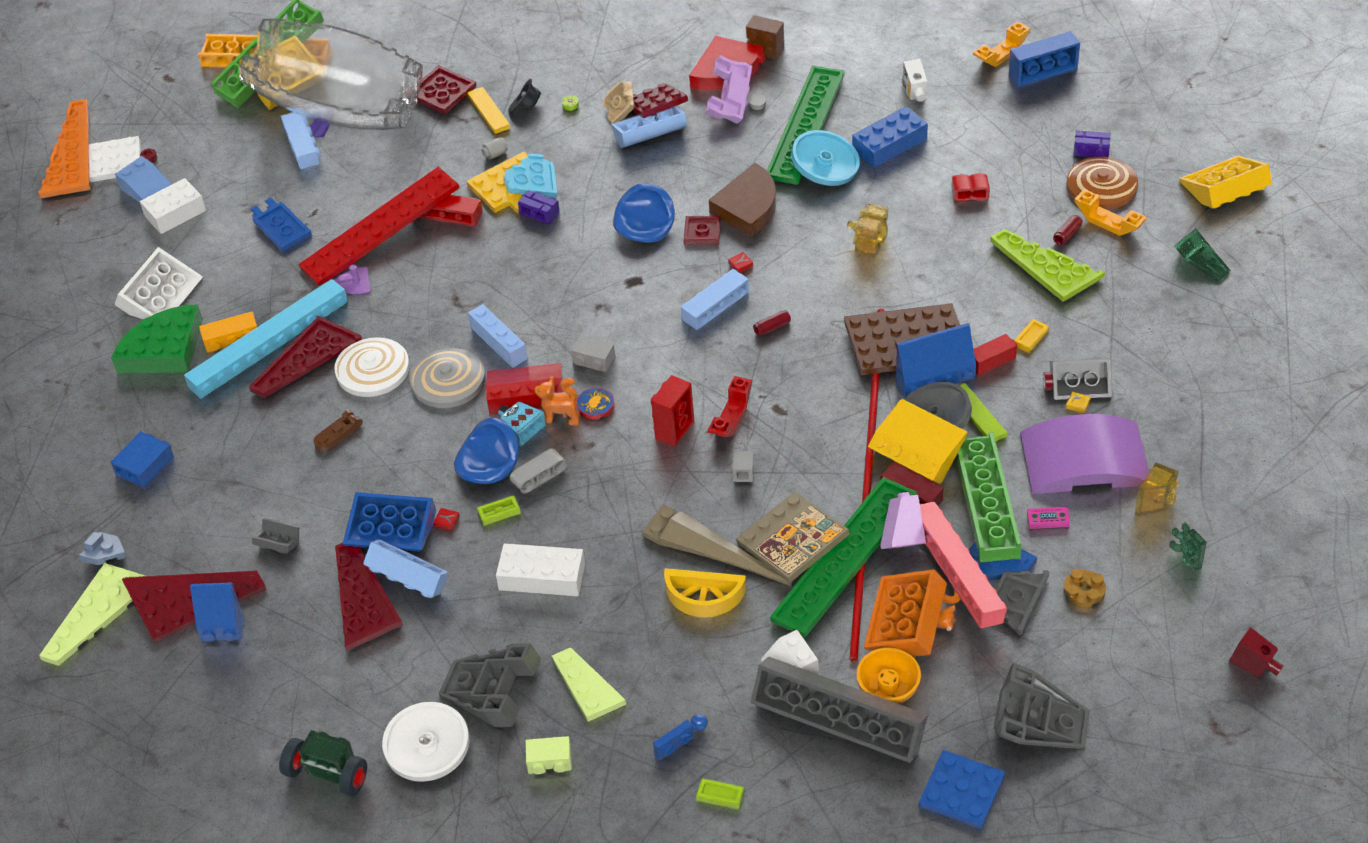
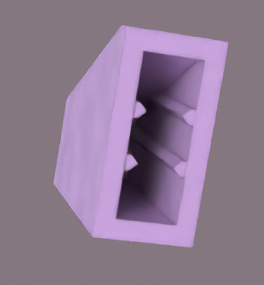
[880,492,926,550]

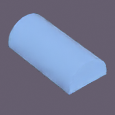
[611,106,687,148]

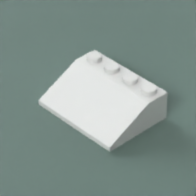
[115,247,203,319]

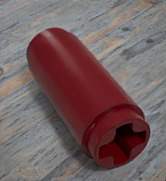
[1053,215,1083,245]
[753,310,791,336]

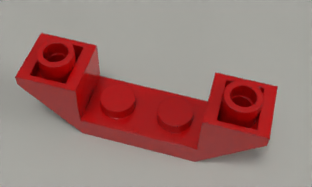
[708,376,752,437]

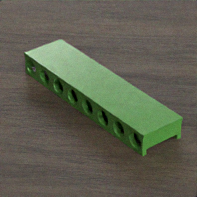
[211,0,325,108]
[955,432,1021,563]

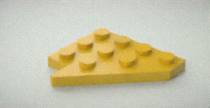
[467,152,528,213]

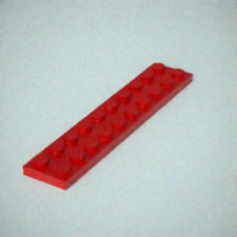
[298,166,460,287]

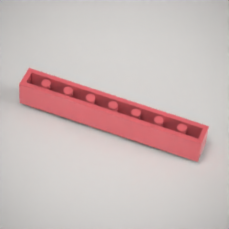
[920,502,1007,628]

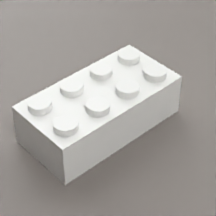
[496,543,585,596]

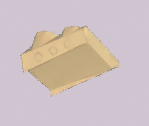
[603,81,634,124]

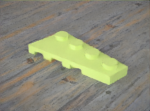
[552,647,626,722]

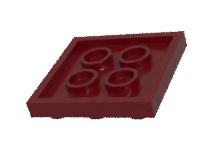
[407,65,477,114]
[632,83,688,118]

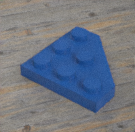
[968,542,1037,581]

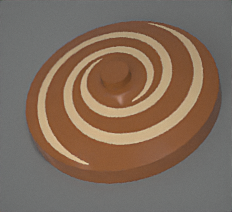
[1066,157,1138,210]

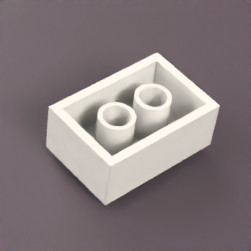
[140,178,206,234]

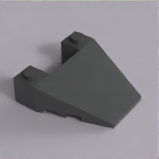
[438,643,541,727]

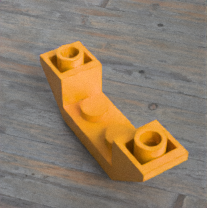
[973,21,1030,67]
[1075,189,1147,236]

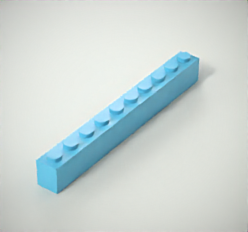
[184,279,348,399]

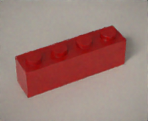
[420,195,483,226]

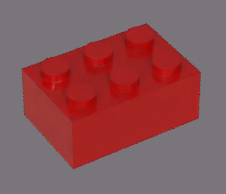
[650,375,695,447]

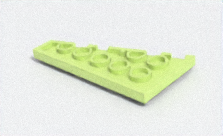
[39,563,145,666]

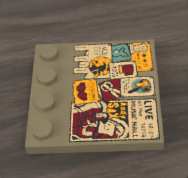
[736,492,849,583]

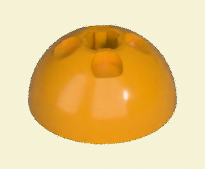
[857,648,921,704]

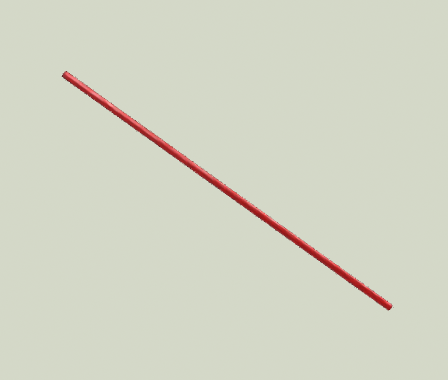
[849,309,884,662]

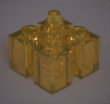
[847,203,888,257]

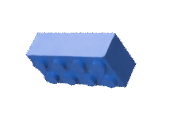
[1009,31,1080,87]
[852,106,928,168]

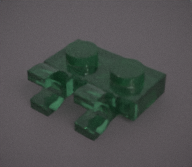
[1169,522,1207,571]

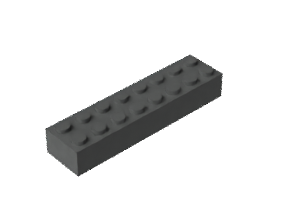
[751,656,928,763]

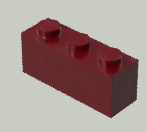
[880,461,943,506]

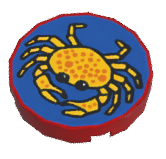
[577,387,615,420]

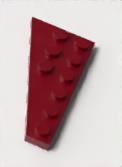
[249,316,362,398]
[335,543,403,651]

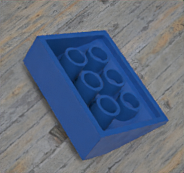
[896,323,976,398]
[343,492,436,552]

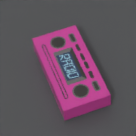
[1027,507,1070,529]

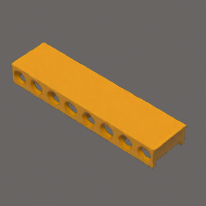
[198,34,333,70]

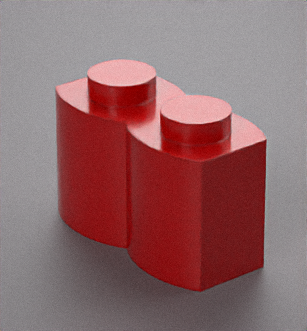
[951,173,990,202]

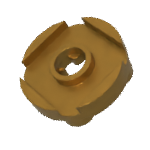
[1063,569,1106,608]

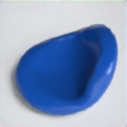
[613,183,675,243]
[454,418,519,484]

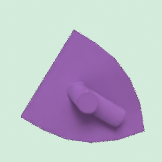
[334,265,371,295]

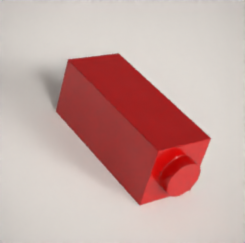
[974,334,1018,376]

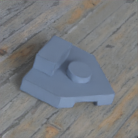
[79,532,126,565]

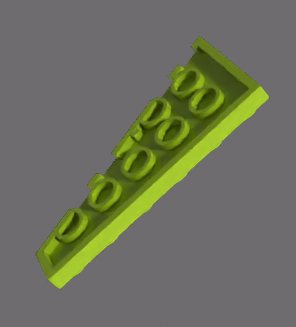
[990,229,1105,302]

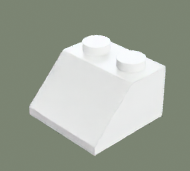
[761,630,818,674]

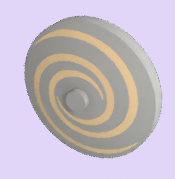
[410,348,485,408]

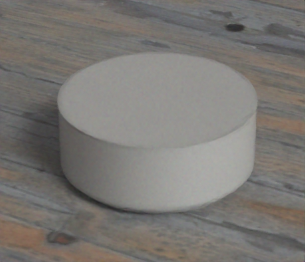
[749,95,766,110]

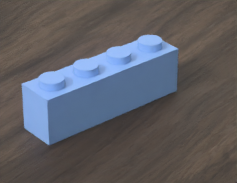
[281,111,321,169]
[681,269,749,330]
[468,304,528,368]
[363,540,449,598]

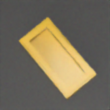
[1015,319,1049,353]

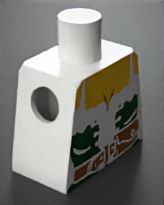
[902,59,927,102]

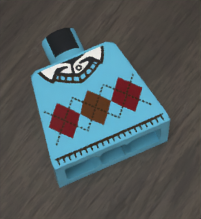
[498,402,546,447]

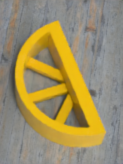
[664,568,747,617]

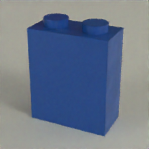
[111,431,174,488]

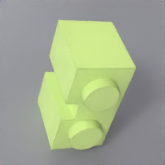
[526,736,572,774]

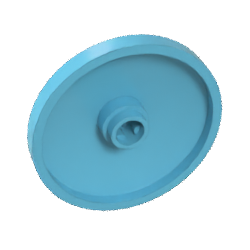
[791,130,860,186]

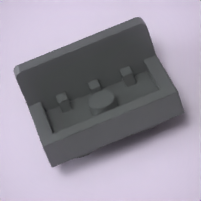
[252,517,300,553]

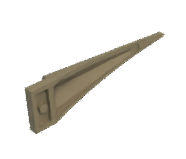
[642,504,792,586]

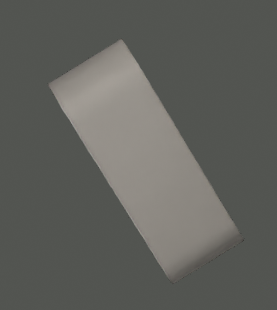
[510,449,567,493]

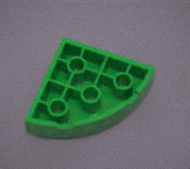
[111,304,203,373]

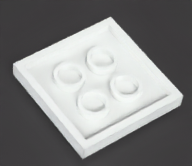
[89,136,141,182]

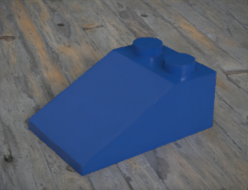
[190,583,245,641]

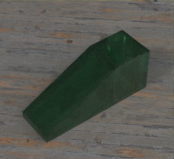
[1174,229,1231,282]

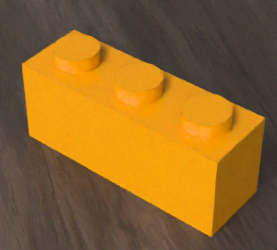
[199,311,257,353]

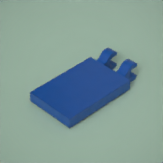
[250,197,312,252]

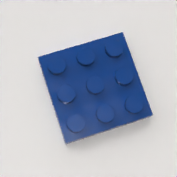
[919,749,1005,829]

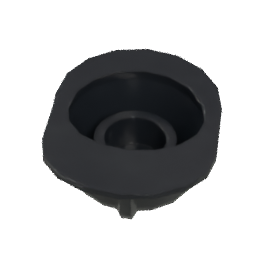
[508,78,541,112]

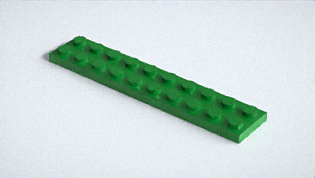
[767,65,844,185]
[770,477,917,638]

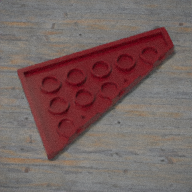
[122,570,267,643]

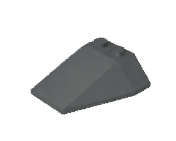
[994,663,1090,749]

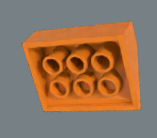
[864,569,947,657]

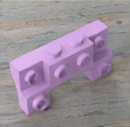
[705,55,752,124]

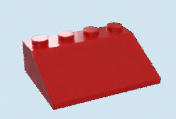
[486,363,564,415]

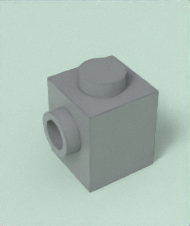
[732,451,754,482]

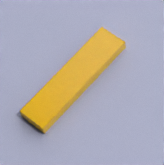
[468,87,510,134]

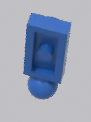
[653,714,708,760]

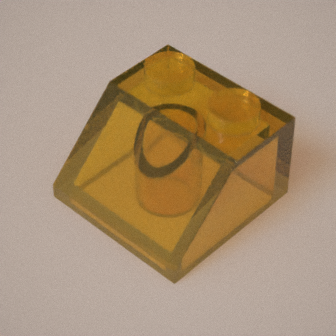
[1135,462,1179,516]

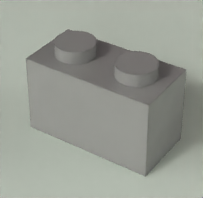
[571,335,616,372]

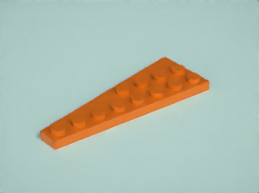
[38,99,90,198]

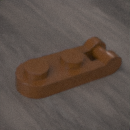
[313,410,363,452]

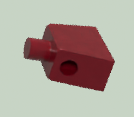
[1229,627,1284,677]

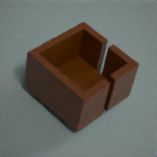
[746,15,785,60]

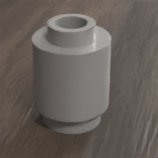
[481,138,508,160]

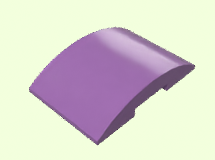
[1020,414,1152,494]

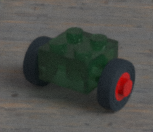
[279,730,367,796]

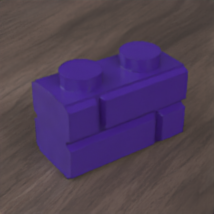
[1073,130,1111,157]
[518,190,560,225]

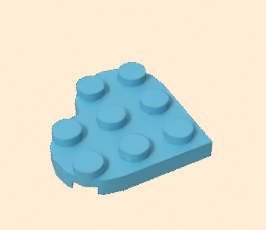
[503,154,557,197]

